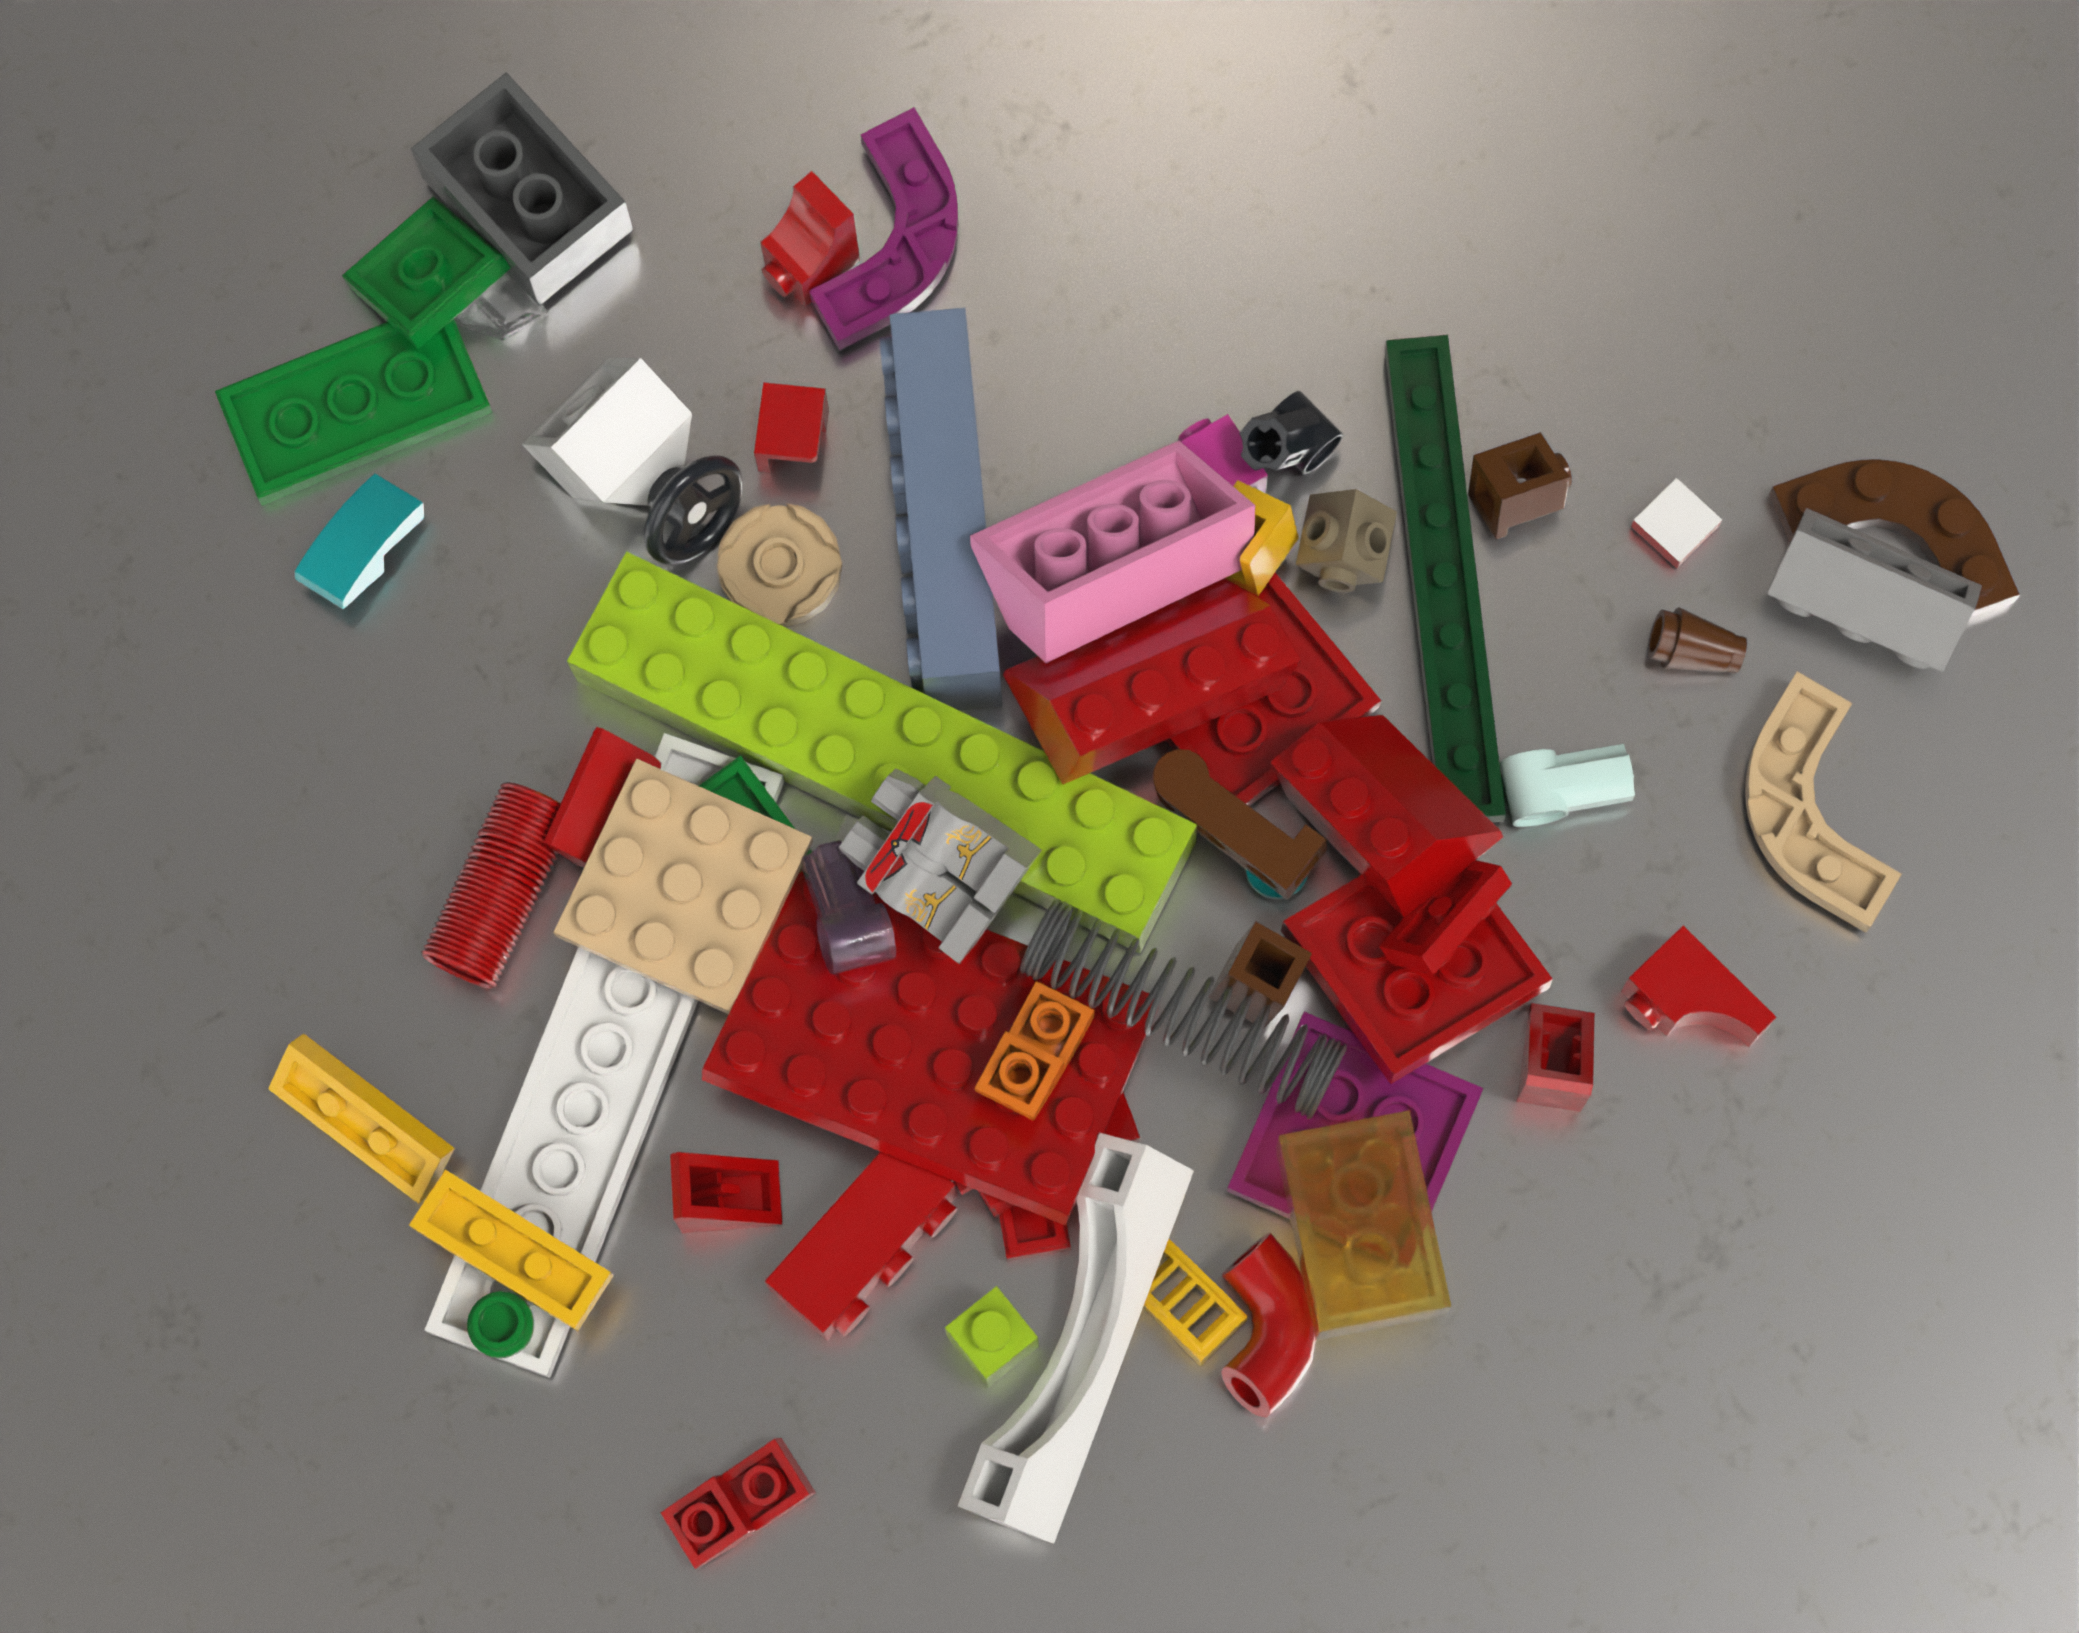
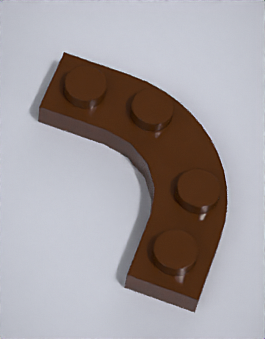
[1769,459,2020,617]

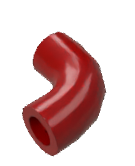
[1221,1232,1319,1417]

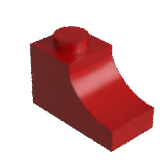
[760,171,860,307]
[1621,925,1777,1047]

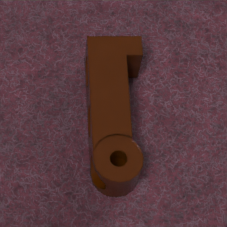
[1153,749,1327,901]

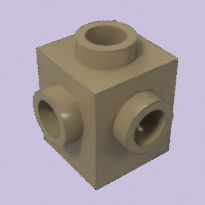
[1295,489,1397,592]

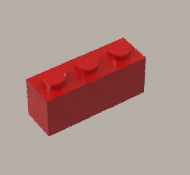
[765,1152,957,1341]

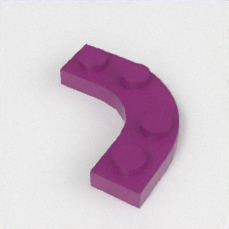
[809,107,959,351]

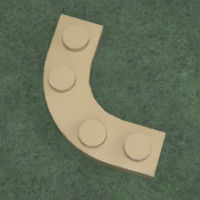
[1745,671,1902,933]

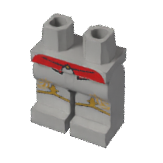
[839,768,1042,964]

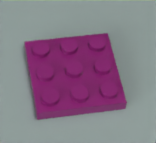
[1227,1011,1484,1270]

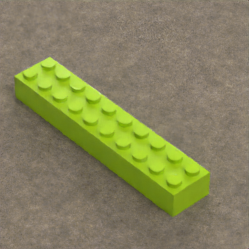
[567,551,1197,954]

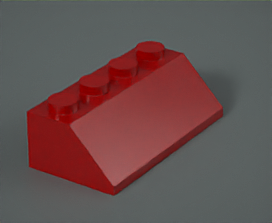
[1003,578,1301,785]

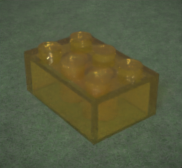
[1276,1110,1452,1341]

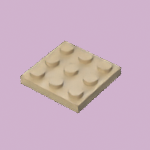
[553,759,813,1014]

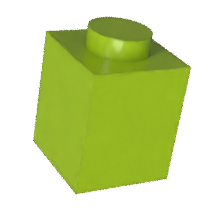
[945,1286,1039,1388]

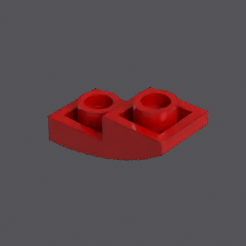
[660,1438,816,1569]

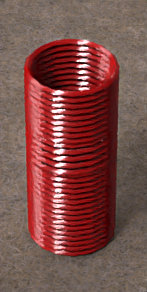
[421,782,561,989]

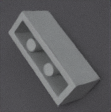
[1767,508,1982,672]

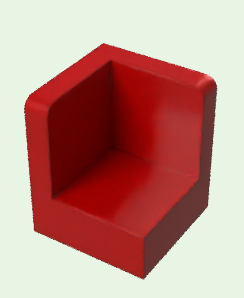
[754,382,829,473]

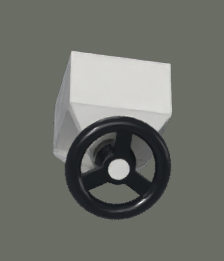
[522,358,743,565]

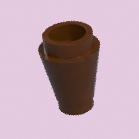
[1648,607,1747,674]

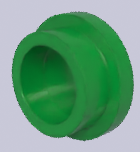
[467,1291,534,1359]

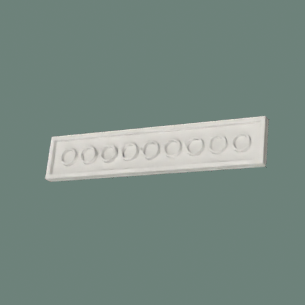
[425,733,785,1378]

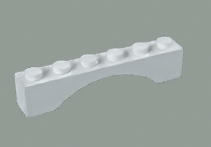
[958,1133,1194,1544]

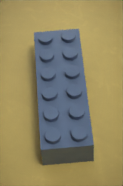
[879,307,1002,710]

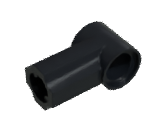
[1239,391,1344,474]

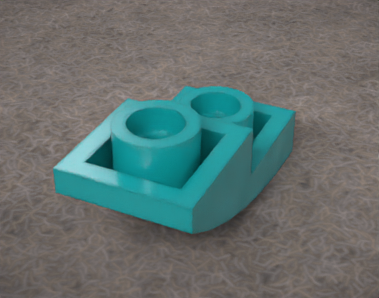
[294,473,424,609]

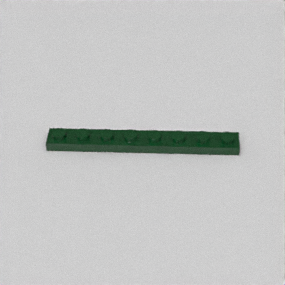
[1385,335,1506,822]

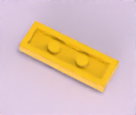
[268,1033,455,1204]
[409,1170,614,1332]

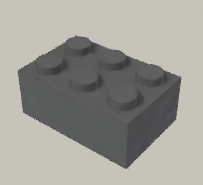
[411,72,633,306]

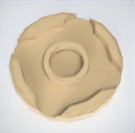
[717,503,843,627]

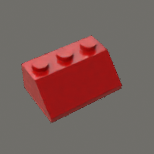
[1270,715,1503,918]

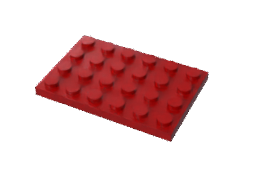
[702,862,1160,1226]

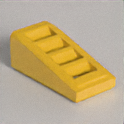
[1143,1239,1248,1367]

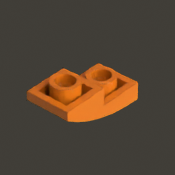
[975,981,1094,1121]

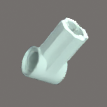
[1500,744,1635,827]

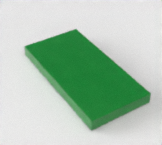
[215,319,493,506]

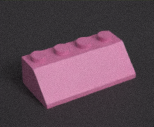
[970,440,1255,663]

